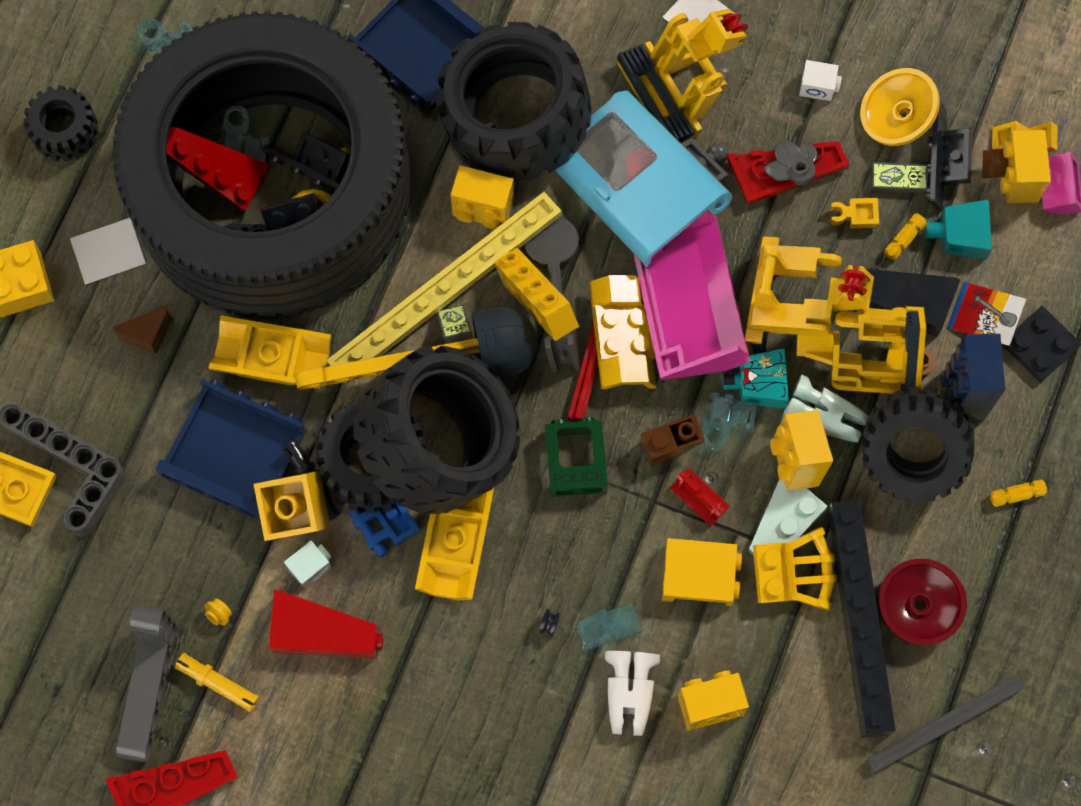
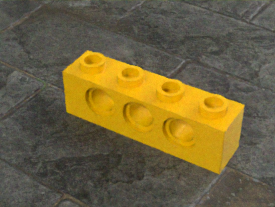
[494,248,579,341]

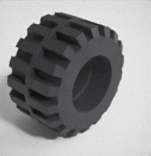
[23,85,98,162]

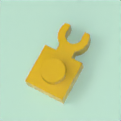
[830,198,879,228]

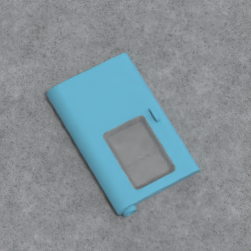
[555,91,732,266]

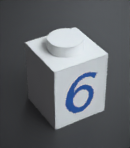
[799,60,842,101]

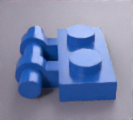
[348,502,420,558]

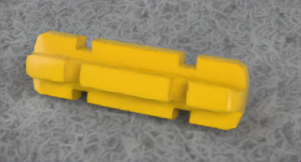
[884,213,926,261]
[990,479,1047,507]

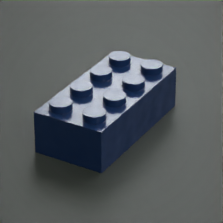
[941,334,1005,423]

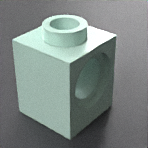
[284,541,332,590]

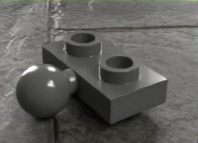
[681,137,728,183]

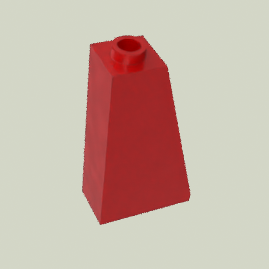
[269,590,383,659]

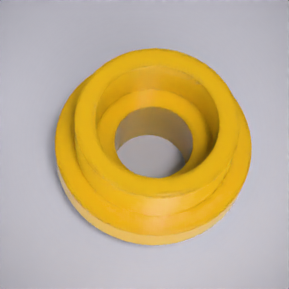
[205,598,232,626]

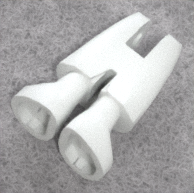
[605,651,660,736]

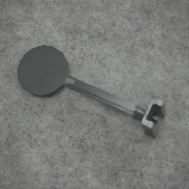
[524,217,580,373]

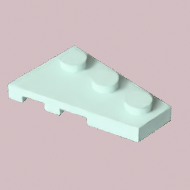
[748,480,827,556]

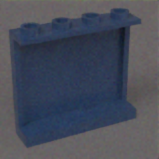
[347,0,484,113]
[155,379,307,521]

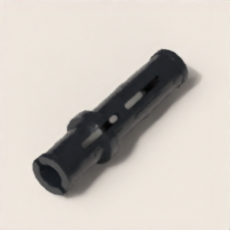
[282,440,341,521]

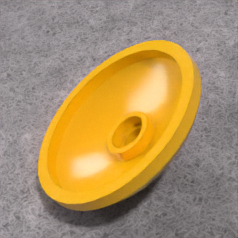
[860,68,940,146]

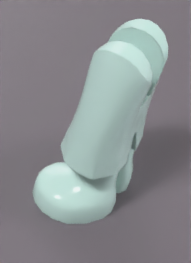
[780,375,869,443]

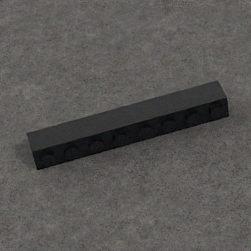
[827,500,896,738]

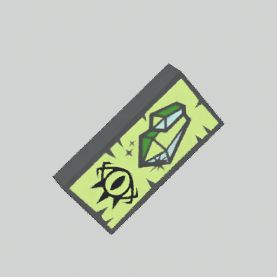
[871,162,928,194]
[437,305,473,344]

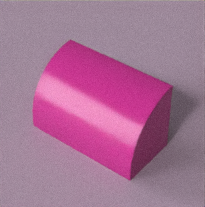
[1042,152,1081,214]

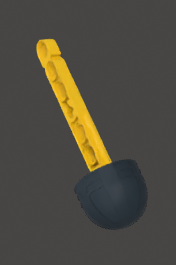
[295,306,537,390]

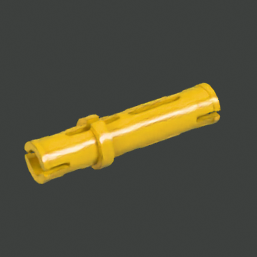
[175,652,260,713]

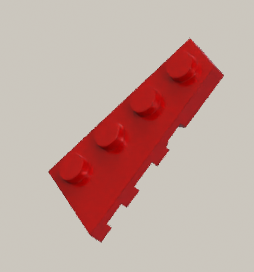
[166,127,269,211]
[726,141,849,205]
[105,750,239,806]

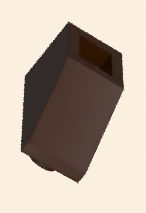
[640,414,705,468]

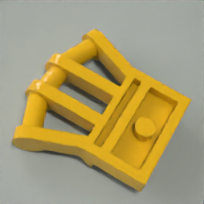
[753,527,837,611]

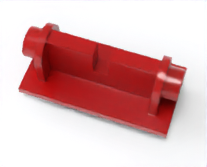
[669,468,731,527]

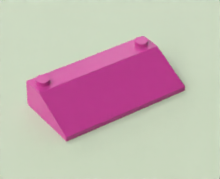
[633,210,751,380]

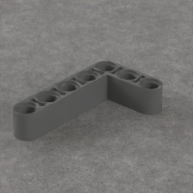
[0,403,126,537]
[116,605,176,763]

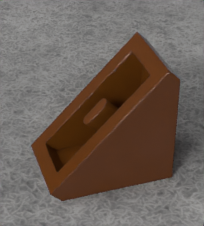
[113,306,172,354]

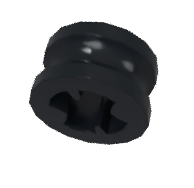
[539,609,561,638]

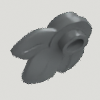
[764,141,817,185]

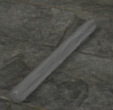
[867,676,1024,772]

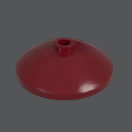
[878,558,967,646]

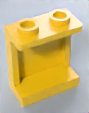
[662,538,742,607]

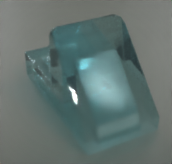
[577,603,642,651]

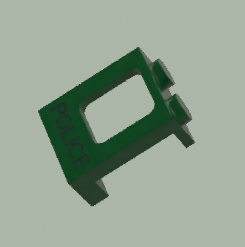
[545,417,608,498]

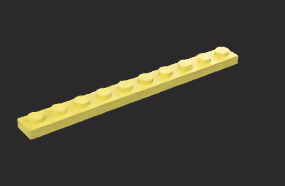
[326,192,562,384]

